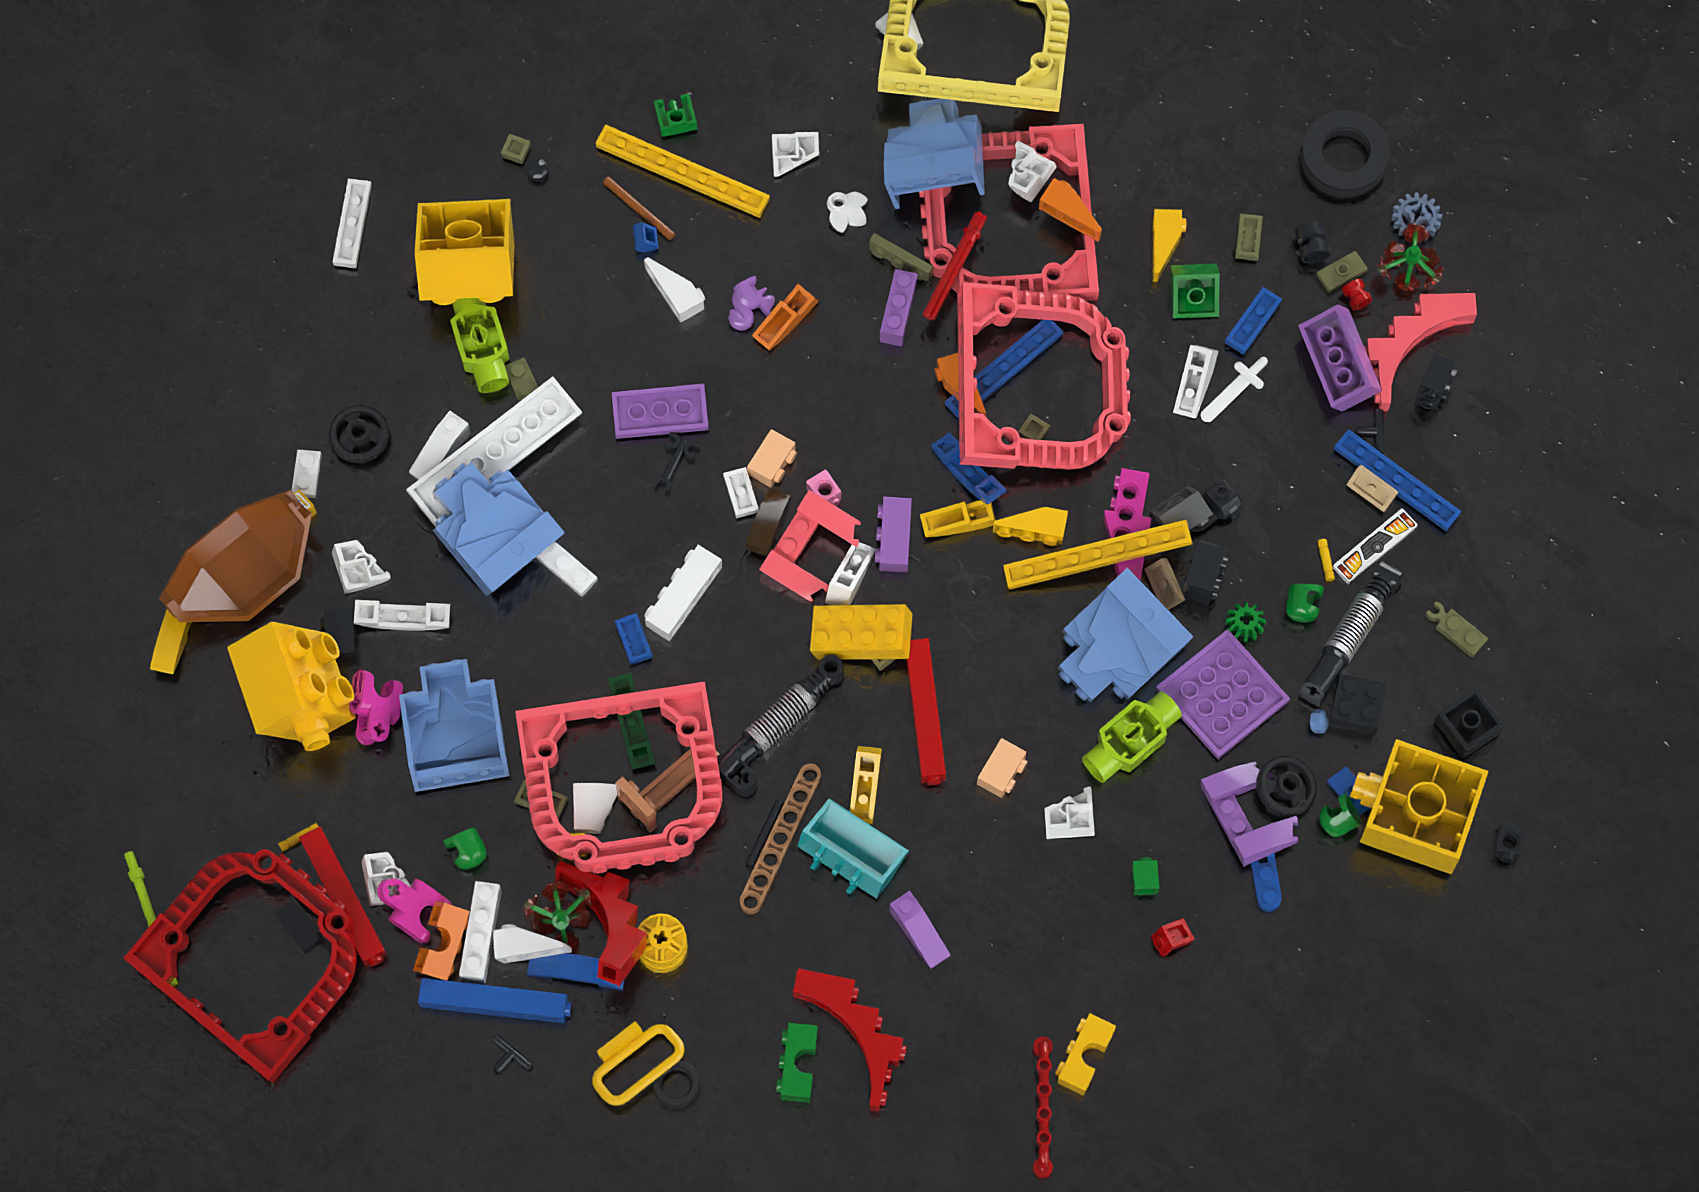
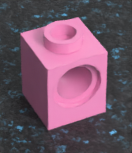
[806,469,841,506]

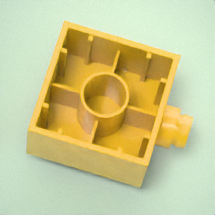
[415,199,514,305]
[227,622,356,751]
[1350,739,1488,874]

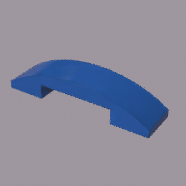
[931,432,1006,505]
[527,953,624,990]

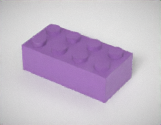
[1298,305,1382,411]

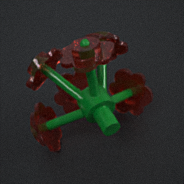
[1377,223,1444,291]
[523,881,593,951]

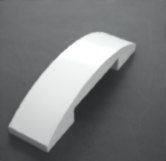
[354,600,450,631]

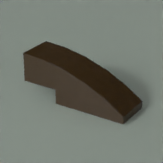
[745,489,791,556]

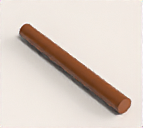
[603,176,675,240]

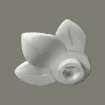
[827,192,868,232]

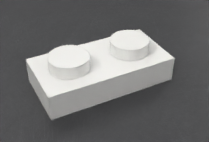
[292,450,322,498]
[723,467,759,518]

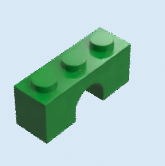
[776,1023,818,1103]

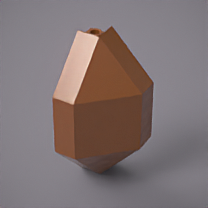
[159,490,312,622]

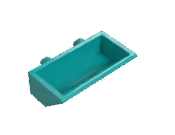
[797,798,909,899]

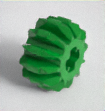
[1225,601,1266,642]

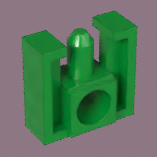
[654,93,697,137]

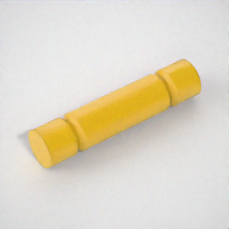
[1317,539,1335,581]
[278,823,318,852]

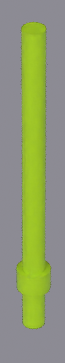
[124,851,178,986]

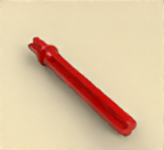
[923,211,987,321]

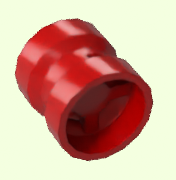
[1342,279,1373,310]

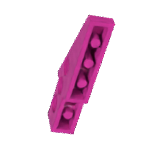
[1103,468,1151,580]

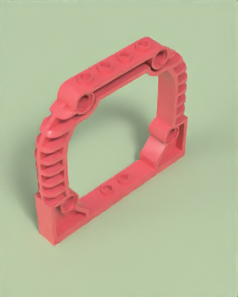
[919,124,1099,301]
[957,282,1131,470]
[515,682,722,873]

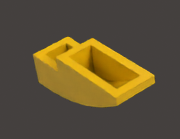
[920,500,996,537]
[150,610,192,674]

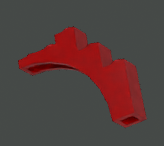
[555,861,647,986]
[793,969,907,1112]

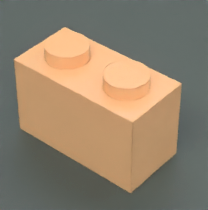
[747,429,797,488]
[977,738,1028,798]

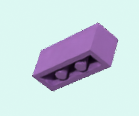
[880,269,918,347]
[875,497,912,572]

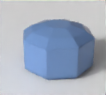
[1310,709,1329,733]

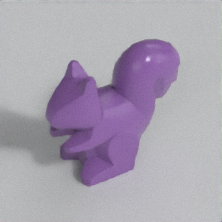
[728,276,775,331]

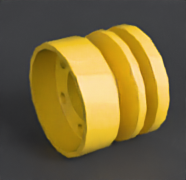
[638,914,688,973]

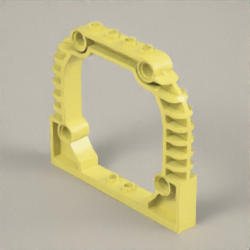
[878,0,1070,112]

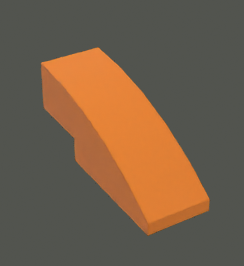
[752,284,819,351]

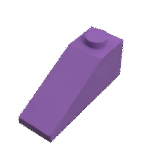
[889,891,951,969]

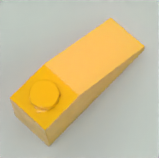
[1153,209,1186,282]
[850,746,882,824]

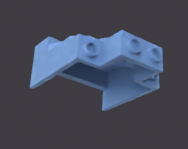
[884,98,985,209]
[433,462,565,596]
[1058,568,1193,702]
[399,659,510,792]

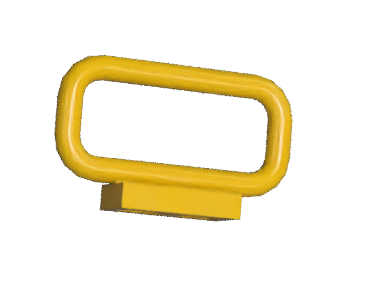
[592,1022,684,1106]

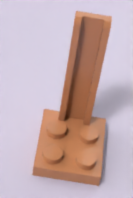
[615,749,720,833]

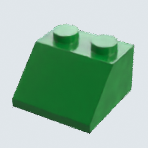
[1171,263,1220,318]

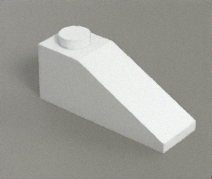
[644,258,705,323]
[1173,345,1218,418]
[409,411,471,480]
[825,542,876,606]
[493,924,572,964]

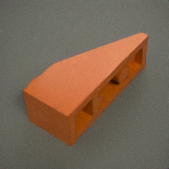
[1039,178,1102,242]
[934,353,986,417]

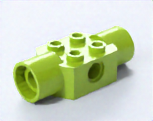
[450,298,510,393]
[1082,691,1182,783]

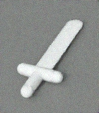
[1201,357,1268,422]

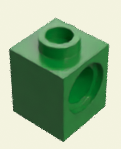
[1132,857,1159,895]

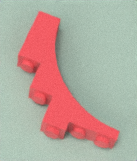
[1364,293,1477,411]

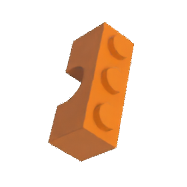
[413,901,470,981]

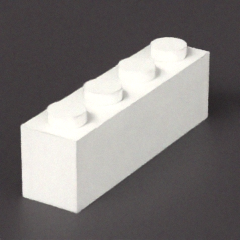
[644,545,722,641]
[459,881,502,985]

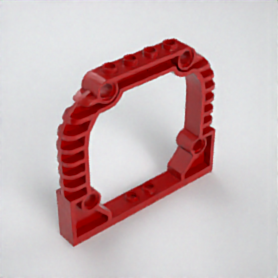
[123,849,357,1082]

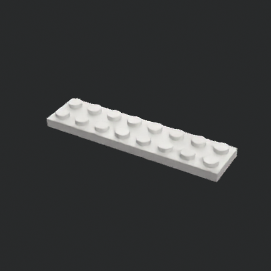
[406,377,582,527]

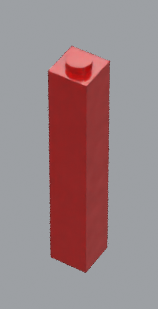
[906,638,946,785]
[299,826,387,967]

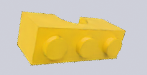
[1055,1013,1116,1096]

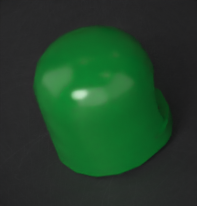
[1286,584,1324,623]
[1319,793,1362,837]
[443,828,487,870]

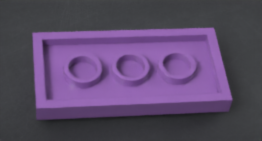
[612,384,709,439]

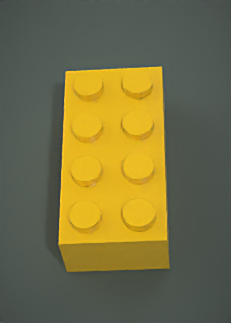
[810,604,912,660]

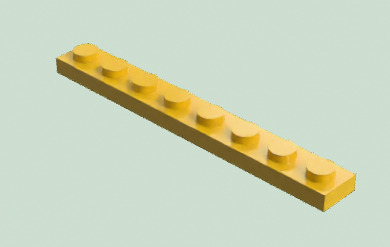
[595,125,770,218]
[1003,520,1192,589]

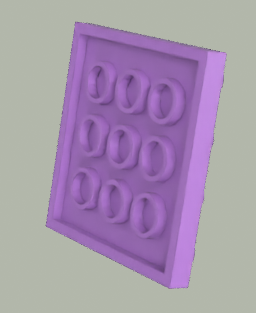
[1156,629,1290,759]

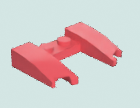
[759,490,861,602]

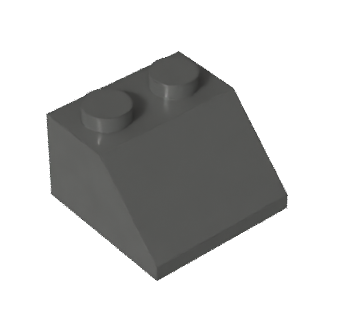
[1150,486,1213,530]

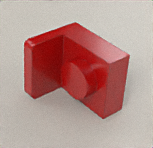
[1151,918,1195,957]

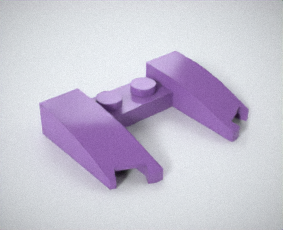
[1201,762,1298,866]

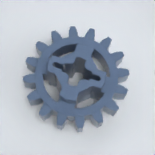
[1391,192,1442,242]

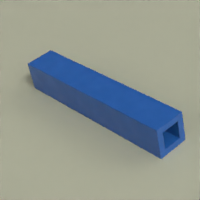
[418,978,572,1023]

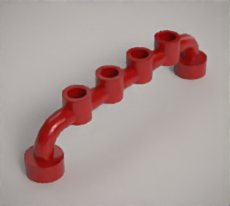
[1033,1037,1053,1179]

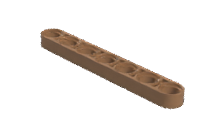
[740,763,821,914]

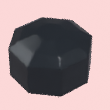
[526,159,548,182]

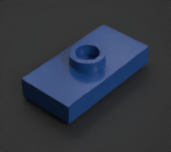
[615,613,653,665]
[1327,766,1371,816]

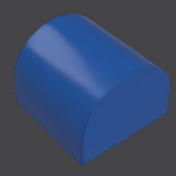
[633,222,658,252]

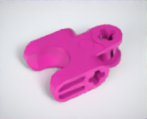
[349,670,403,745]
[377,878,452,944]

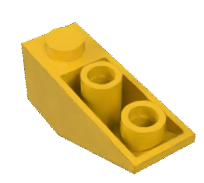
[993,507,1068,546]

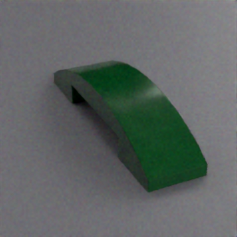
[608,673,655,770]

